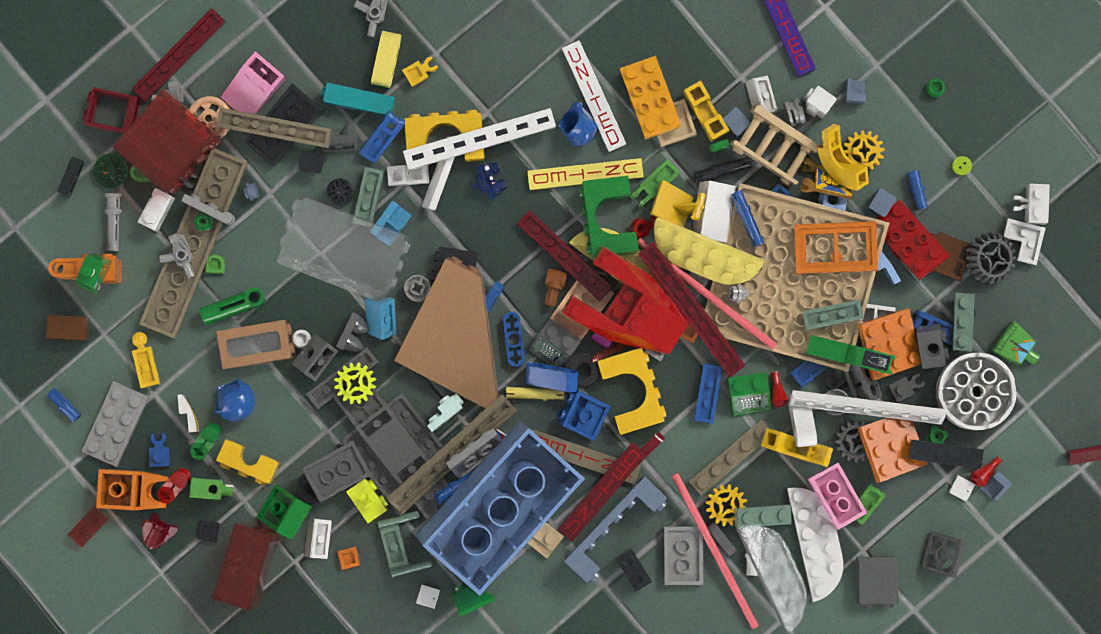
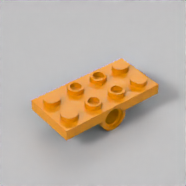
[620,56,681,140]

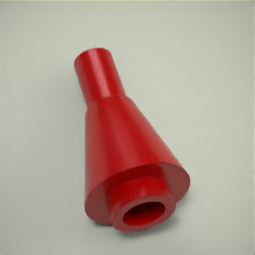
[771,371,789,408]
[971,456,1002,487]

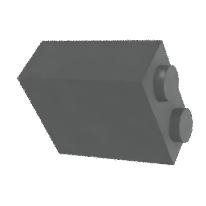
[857,556,899,608]

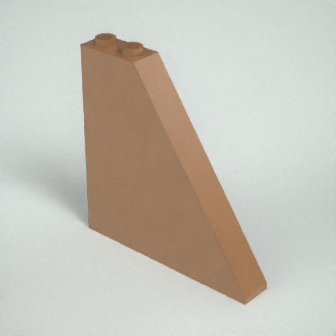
[394,256,499,409]

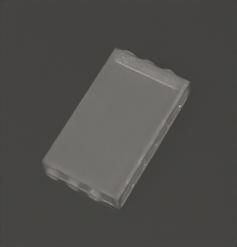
[277,196,410,302]

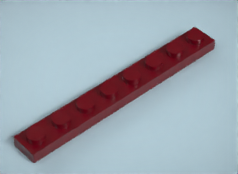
[638,242,746,377]

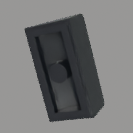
[58,157,85,197]

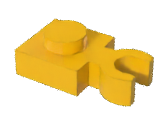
[402,57,438,88]

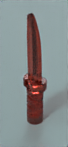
[590,343,630,364]

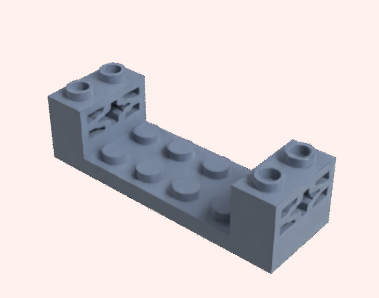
[564,476,667,583]

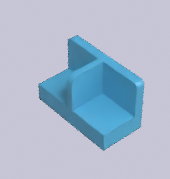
[370,201,412,246]
[365,297,396,340]

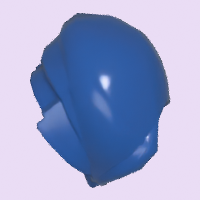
[559,102,597,147]
[214,379,255,422]

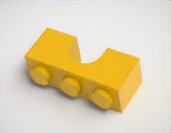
[683,81,729,143]
[216,439,281,486]

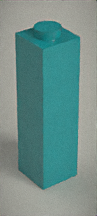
[321,83,395,116]

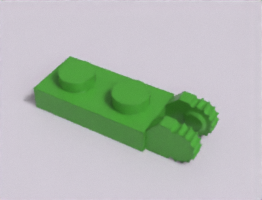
[630,159,680,209]

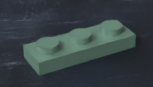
[353,167,384,227]
[952,293,975,352]
[802,299,864,330]
[735,504,791,528]

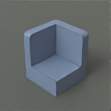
[844,78,866,104]
[723,107,751,138]
[867,188,897,217]
[980,471,1012,501]

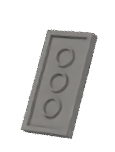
[82,381,149,467]

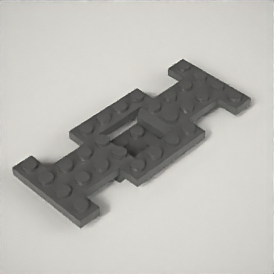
[306,347,448,542]

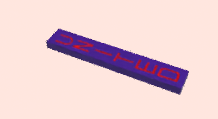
[763,0,816,77]

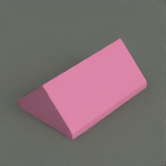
[808,463,867,530]

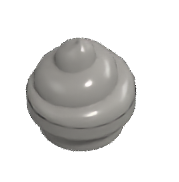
[729,284,750,303]

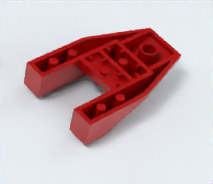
[561,246,689,354]

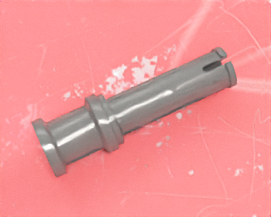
[105,193,122,251]

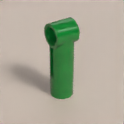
[199,288,266,326]

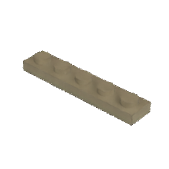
[689,419,770,496]

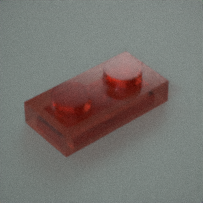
[67,506,109,548]

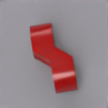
[157,468,191,504]

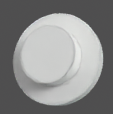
[292,330,311,349]

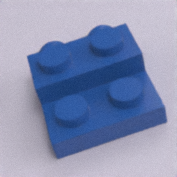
[557,390,611,441]

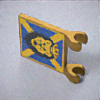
[800,158,853,200]

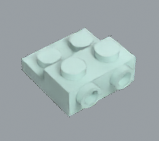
[427,393,464,432]

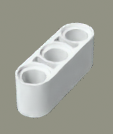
[788,398,817,447]

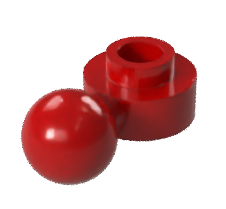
[630,215,657,238]

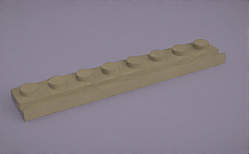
[387,394,517,514]

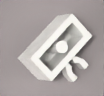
[1013,184,1050,225]

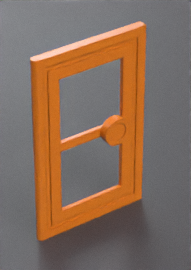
[794,221,878,274]

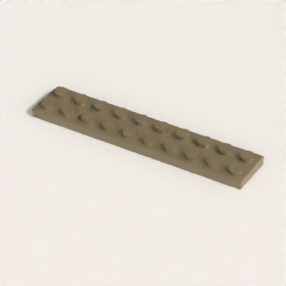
[139,147,249,339]

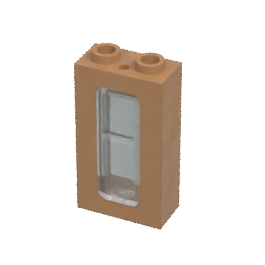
[216,320,295,370]

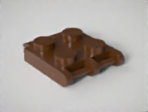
[931,232,972,282]

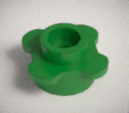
[925,425,948,444]

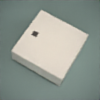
[949,475,975,501]
[416,585,440,609]

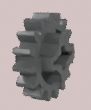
[834,421,867,463]

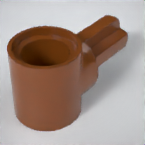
[545,268,567,307]

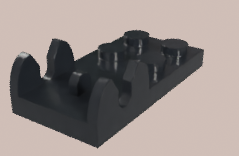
[245,83,323,167]

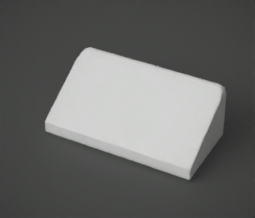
[746,76,778,114]
[304,518,332,559]

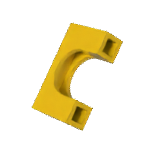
[405,110,485,162]
[597,348,667,435]

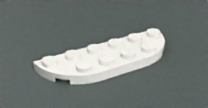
[787,488,843,602]

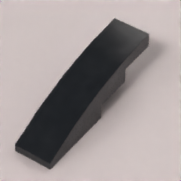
[908,439,984,468]

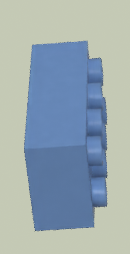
[416,420,585,596]

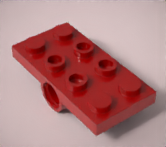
[876,200,950,281]

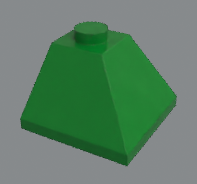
[452,584,497,617]

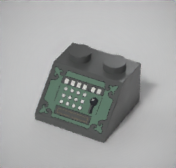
[528,318,582,367]

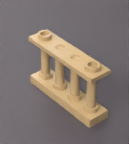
[729,104,820,186]

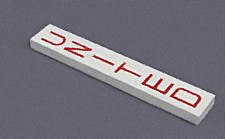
[562,41,626,152]

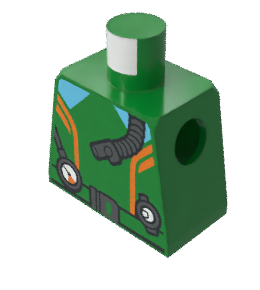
[76,253,112,295]

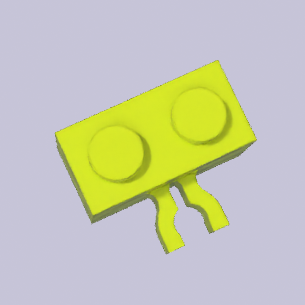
[346,478,389,523]

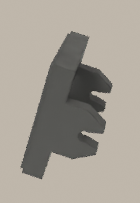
[921,531,966,578]

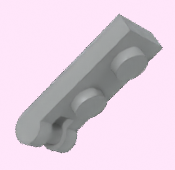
[181,193,235,225]

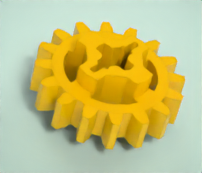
[843,130,885,171]
[705,484,747,526]

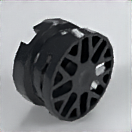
[326,178,354,206]

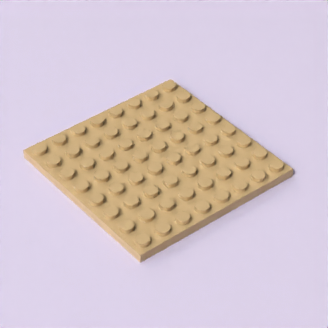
[705,183,889,372]

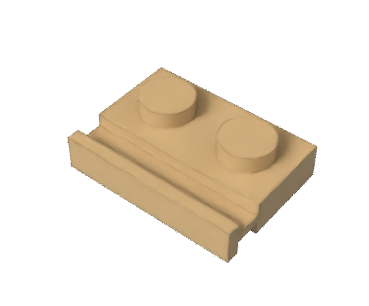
[528,522,564,558]

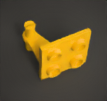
[650,180,706,227]

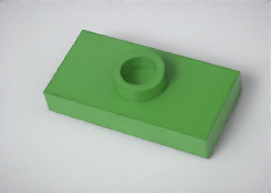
[856,483,886,525]

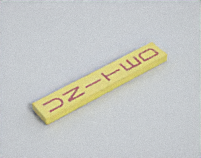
[528,158,644,190]

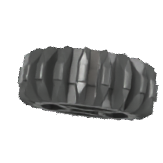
[965,232,1017,284]

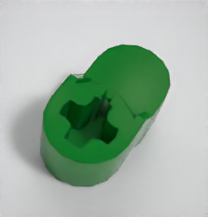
[190,423,221,460]

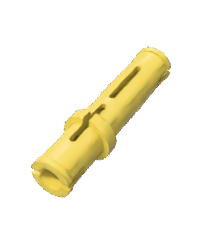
[506,387,564,401]

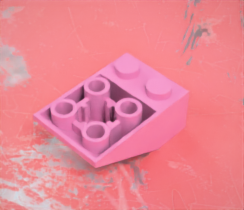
[220,51,287,114]

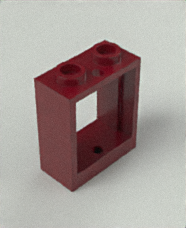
[83,87,141,136]

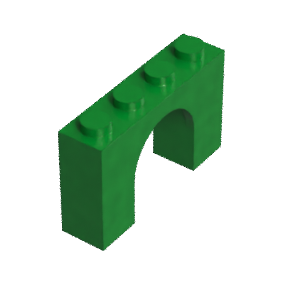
[579,176,638,259]

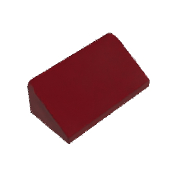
[1067,445,1101,465]

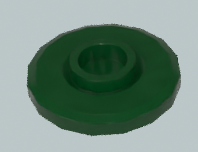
[93,153,129,189]

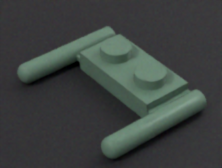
[377,511,433,577]

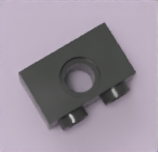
[917,324,949,369]
[292,334,338,382]

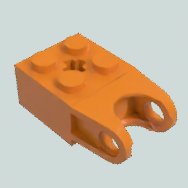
[48,254,122,283]
[96,469,168,510]

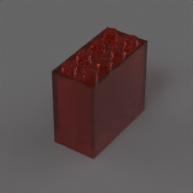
[113,89,221,194]
[212,521,280,611]

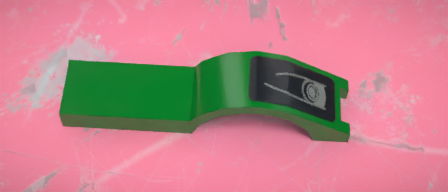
[806,335,896,375]

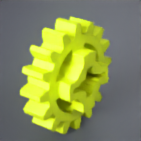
[334,363,376,404]

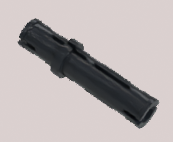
[693,156,752,184]

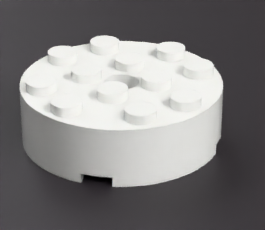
[936,353,1017,430]

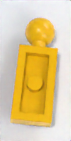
[132,332,161,388]

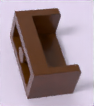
[46,315,90,341]

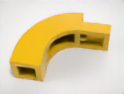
[817,124,869,191]
[761,428,833,467]

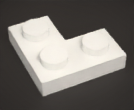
[1003,218,1045,265]

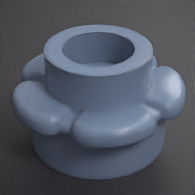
[243,183,259,201]

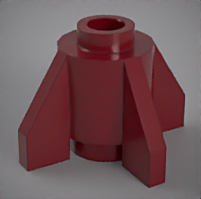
[141,513,178,549]

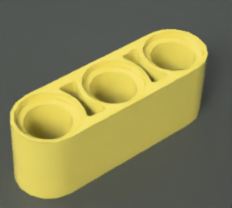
[371,31,402,88]

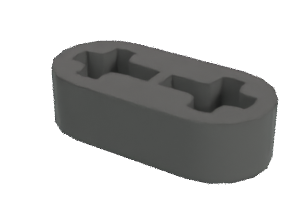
[707,522,737,557]

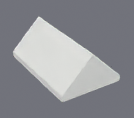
[692,181,736,243]

